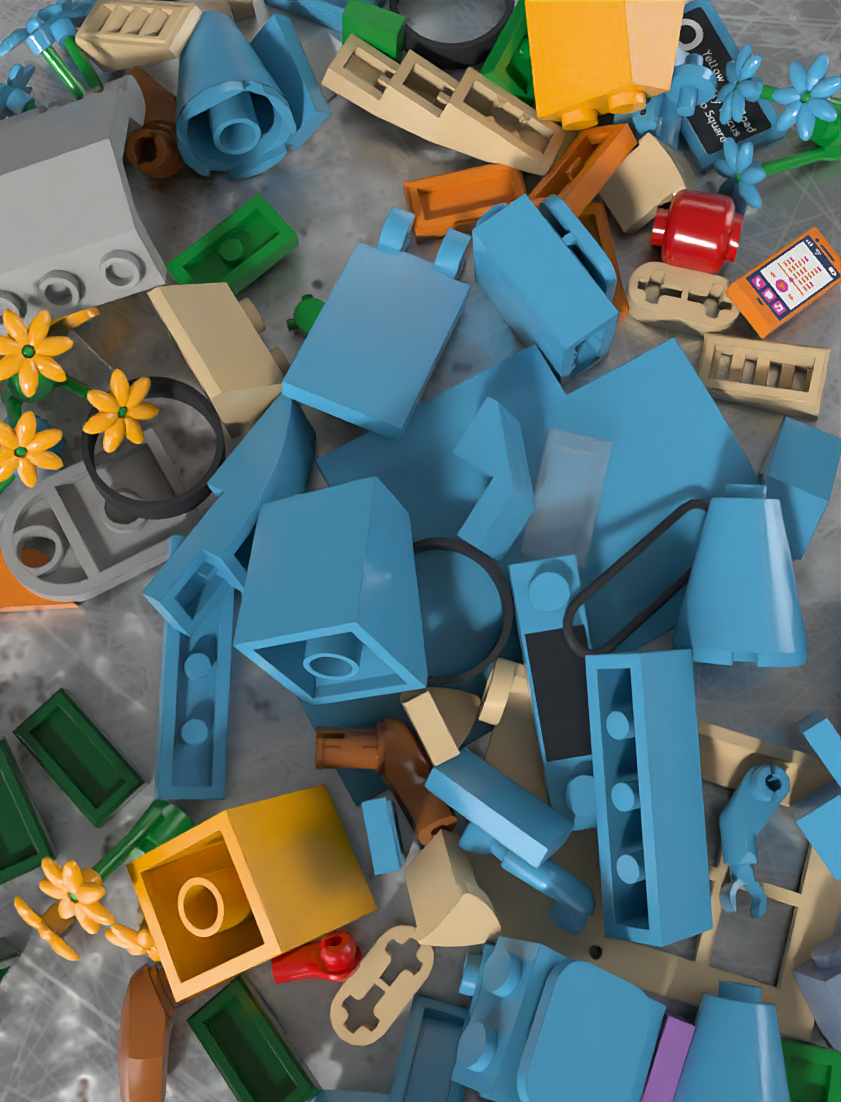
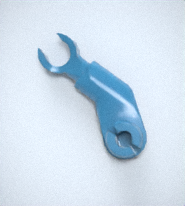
[719,764,790,918]
[458,820,596,934]

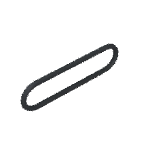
[562,499,710,658]

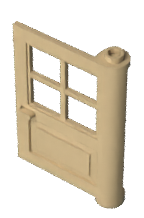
[463,657,841,1042]

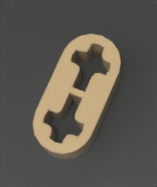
[624,262,740,338]
[330,923,434,1046]

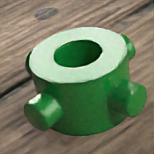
[286,294,325,339]

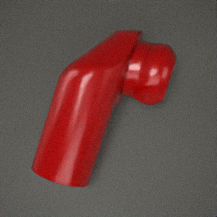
[271,930,362,984]

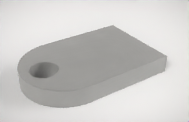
[0,427,202,602]

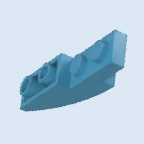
[141,392,316,637]

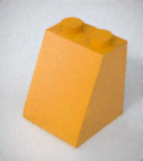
[525,0,686,131]
[126,784,378,1002]

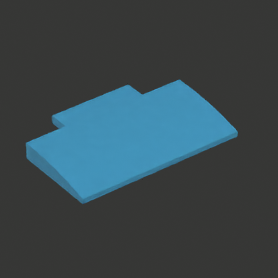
[239,337,796,807]

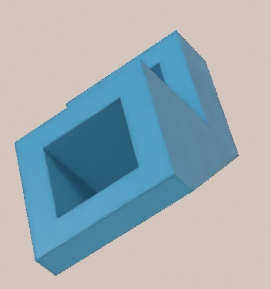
[452,396,536,562]
[758,416,841,560]
[788,709,841,881]

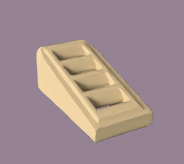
[75,0,202,73]
[697,332,831,420]

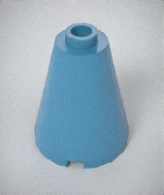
[175,11,296,180]
[671,484,809,667]
[672,981,791,1102]

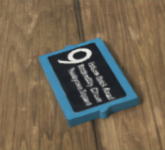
[678,0,787,174]

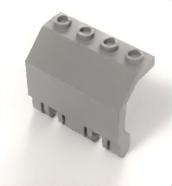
[0,75,167,336]

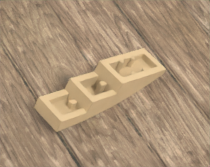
[321,33,568,176]

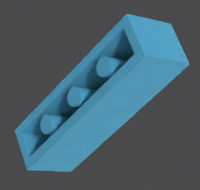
[585,649,713,947]

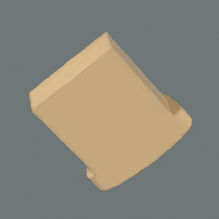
[598,132,695,235]
[399,687,481,766]
[404,829,503,947]

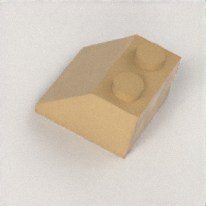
[147,282,291,439]

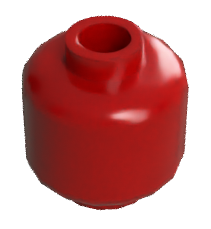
[651,189,744,274]

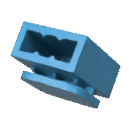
[472,194,619,388]
[450,936,666,1102]

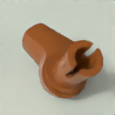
[124,66,185,178]
[315,716,458,845]
[118,963,232,1102]

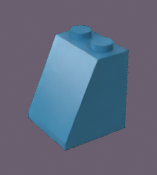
[233,476,428,706]

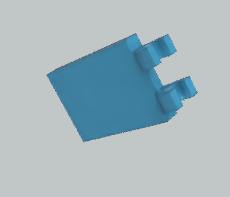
[282,206,472,442]

